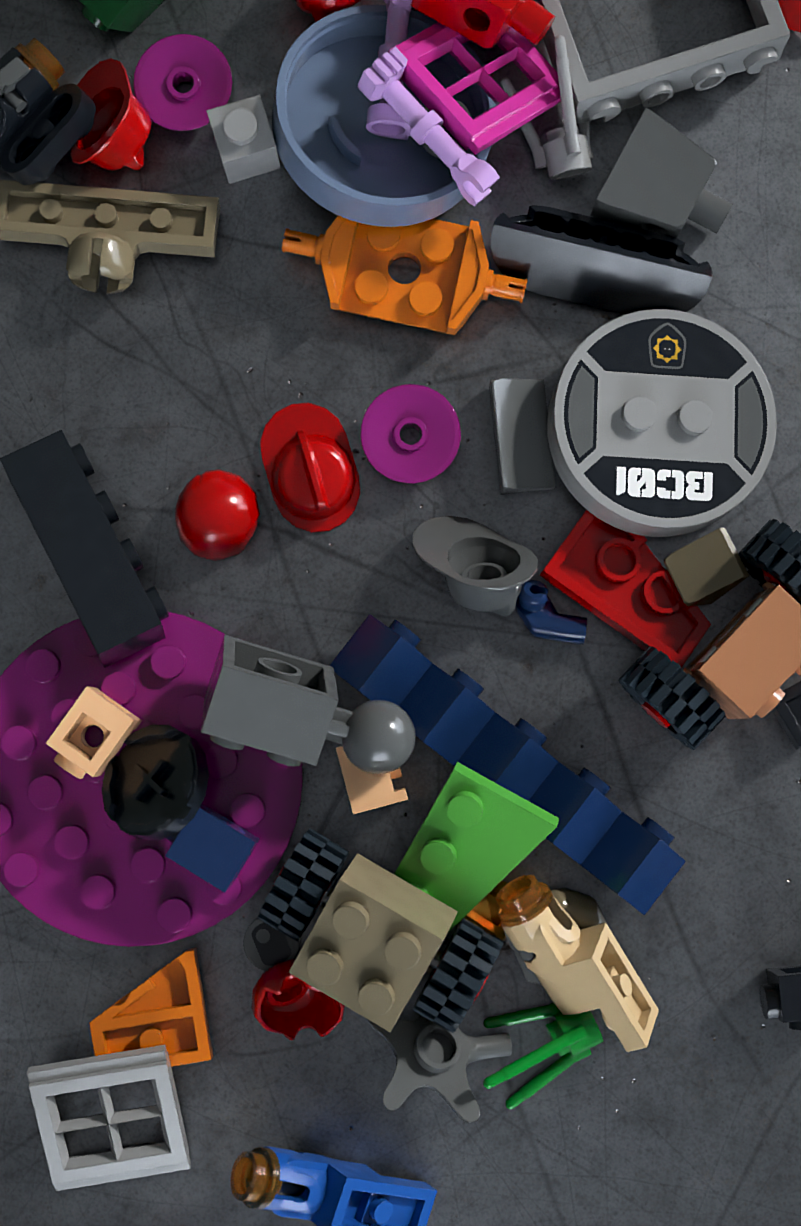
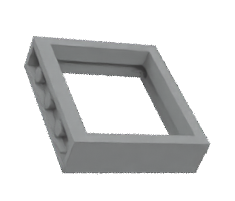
[534,0,791,124]

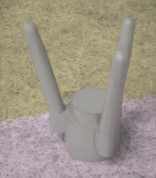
[500,35,593,180]

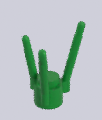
[483,1003,604,1109]

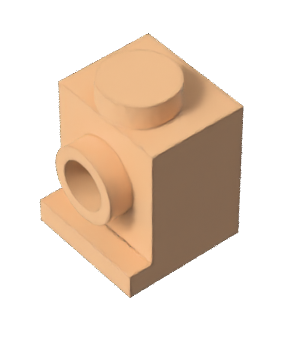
[46,686,142,779]
[336,746,408,814]

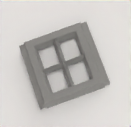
[27,1045,191,1191]

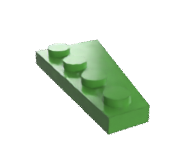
[394,762,559,932]

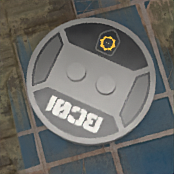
[547,309,777,537]

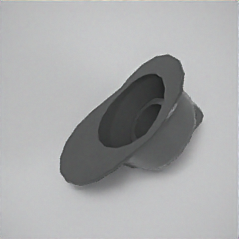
[412,516,538,616]

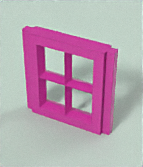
[388,22,561,155]

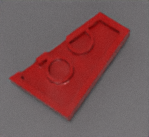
[539,510,711,668]

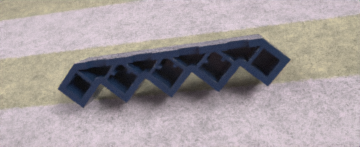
[329,614,686,915]

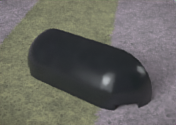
[490,205,713,315]

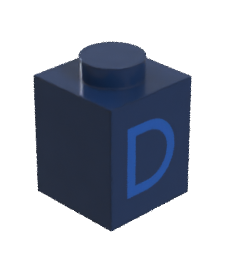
[165,803,260,893]

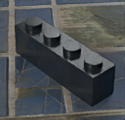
[0,430,169,668]

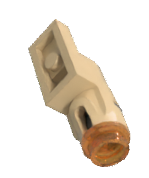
[496,875,659,1052]

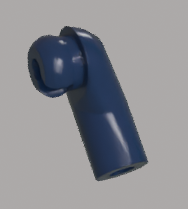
[515,580,587,645]

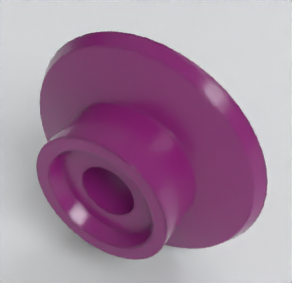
[133,34,232,131]
[361,384,461,483]

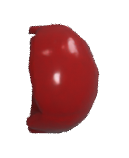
[175,469,260,561]
[252,959,345,1040]

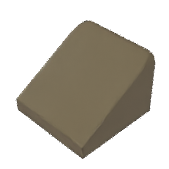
[664,528,749,606]

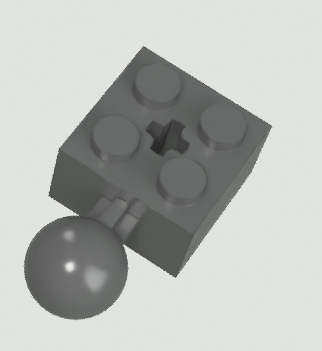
[201,635,415,774]

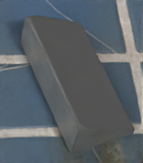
[489,378,556,494]

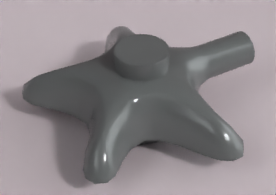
[368,1015,512,1123]

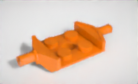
[282,215,527,335]

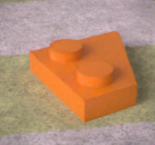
[89,948,213,1067]

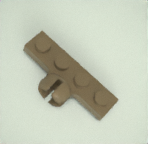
[0,180,220,294]

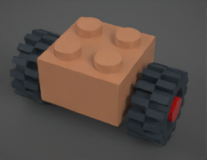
[618,519,801,750]

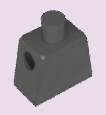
[590,108,733,238]

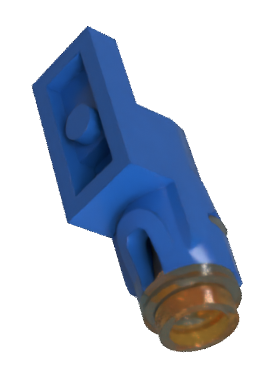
[230,1146,437,1226]

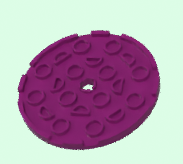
[0,612,303,947]

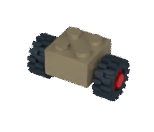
[257,829,504,1033]

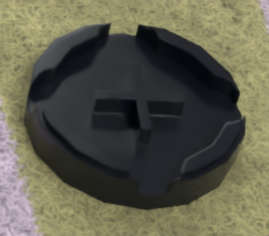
[102,725,209,840]

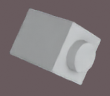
[206,94,281,184]

